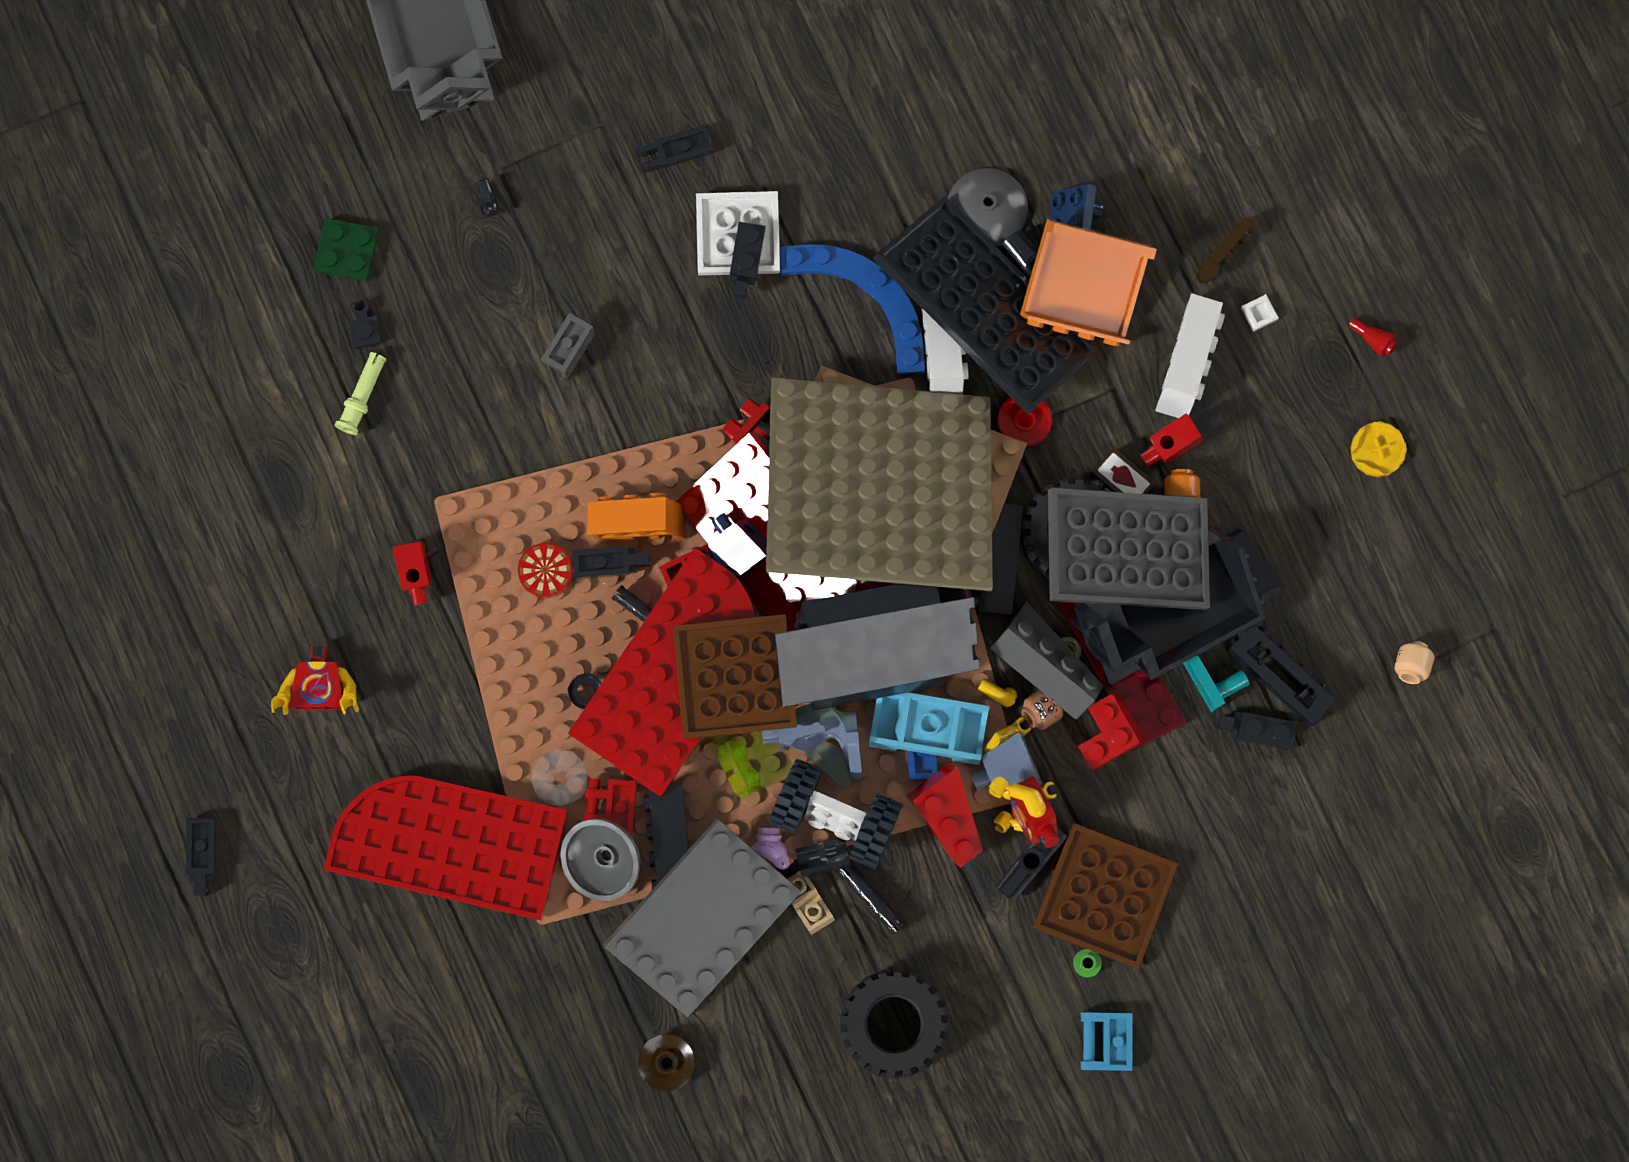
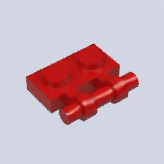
[583,778,637,838]

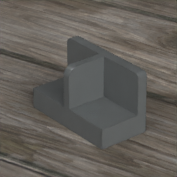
[541,313,595,379]

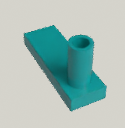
[1183,655,1249,713]

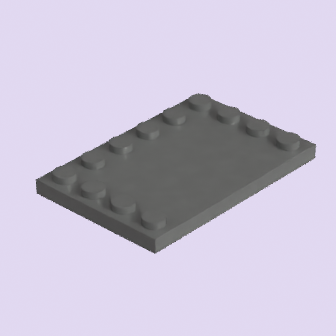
[1048,488,1210,610]
[603,818,801,1018]

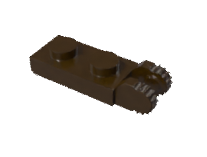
[1195,217,1254,284]

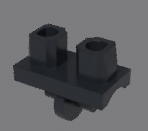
[795,839,851,877]

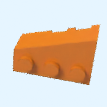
[587,493,686,539]

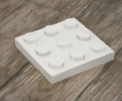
[696,191,780,276]

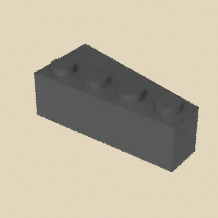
[990,601,1103,719]

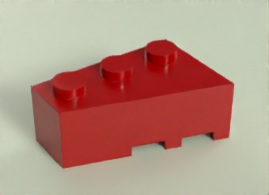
[905,762,983,868]

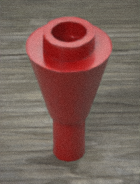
[1348,318,1398,358]

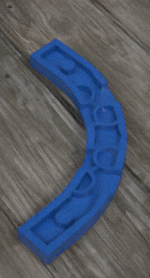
[780,245,925,375]

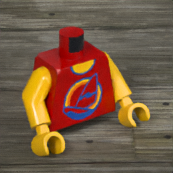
[271,646,359,715]
[989,776,1059,848]

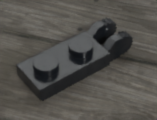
[635,125,715,173]

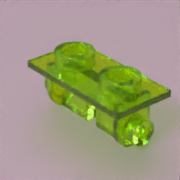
[716,739,763,799]

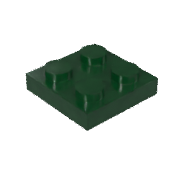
[313,218,379,283]

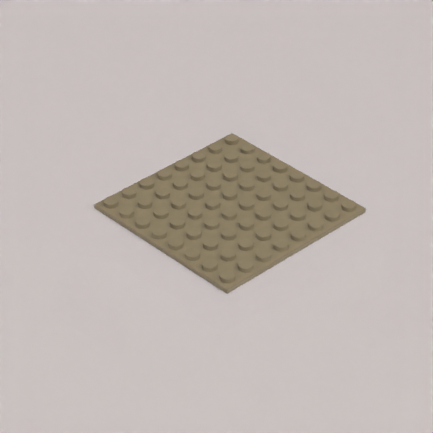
[766,378,993,591]

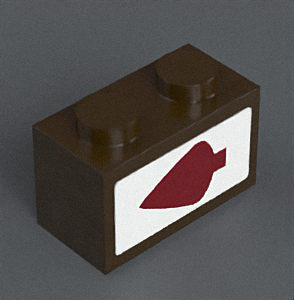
[1090,447,1155,494]

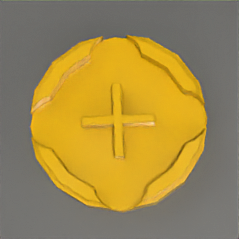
[1350,421,1407,477]

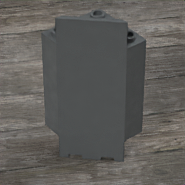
[366,0,503,121]

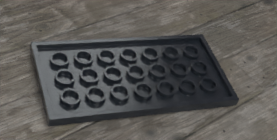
[873,196,1099,415]

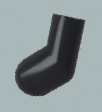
[475,178,499,218]

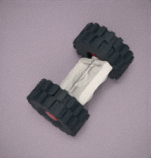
[769,758,903,869]

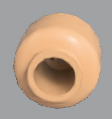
[1394,641,1434,684]

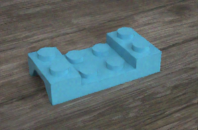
[869,693,989,765]

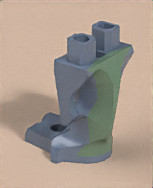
[762,704,862,781]

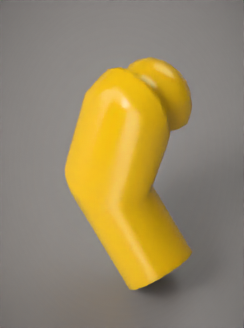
[978,678,1017,707]

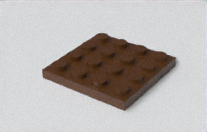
[673,614,797,740]
[1033,823,1178,969]

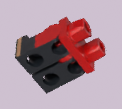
[723,398,770,450]

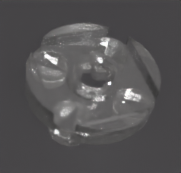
[531,749,588,806]

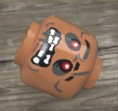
[1022,690,1063,730]

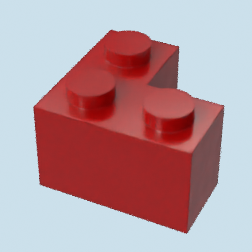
[1078,693,1146,770]

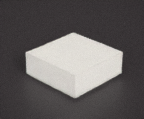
[1241,294,1278,332]

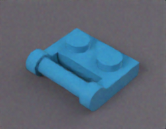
[1081,1013,1132,1071]

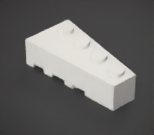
[1155,293,1225,418]
[922,309,968,395]

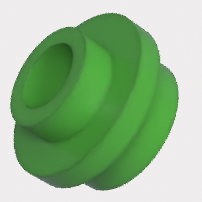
[1073,949,1102,978]

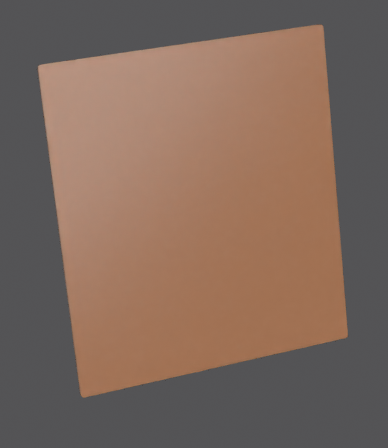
[434,378,1011,925]

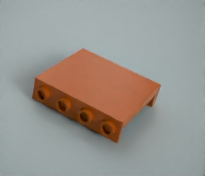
[1020,219,1157,347]

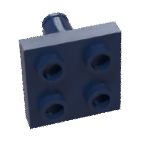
[1050,184,1103,232]

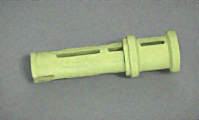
[334,352,386,435]

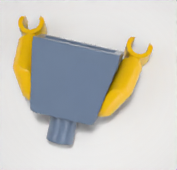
[971,717,1056,800]

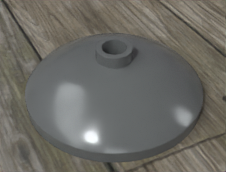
[948,168,1028,247]
[561,818,641,901]

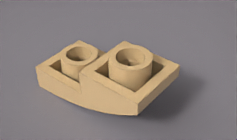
[788,871,835,935]

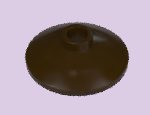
[638,1034,695,1092]

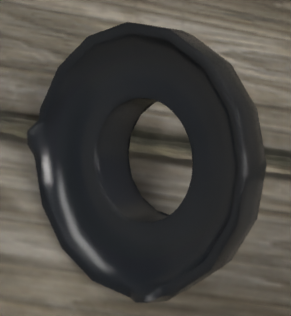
[567,673,602,709]

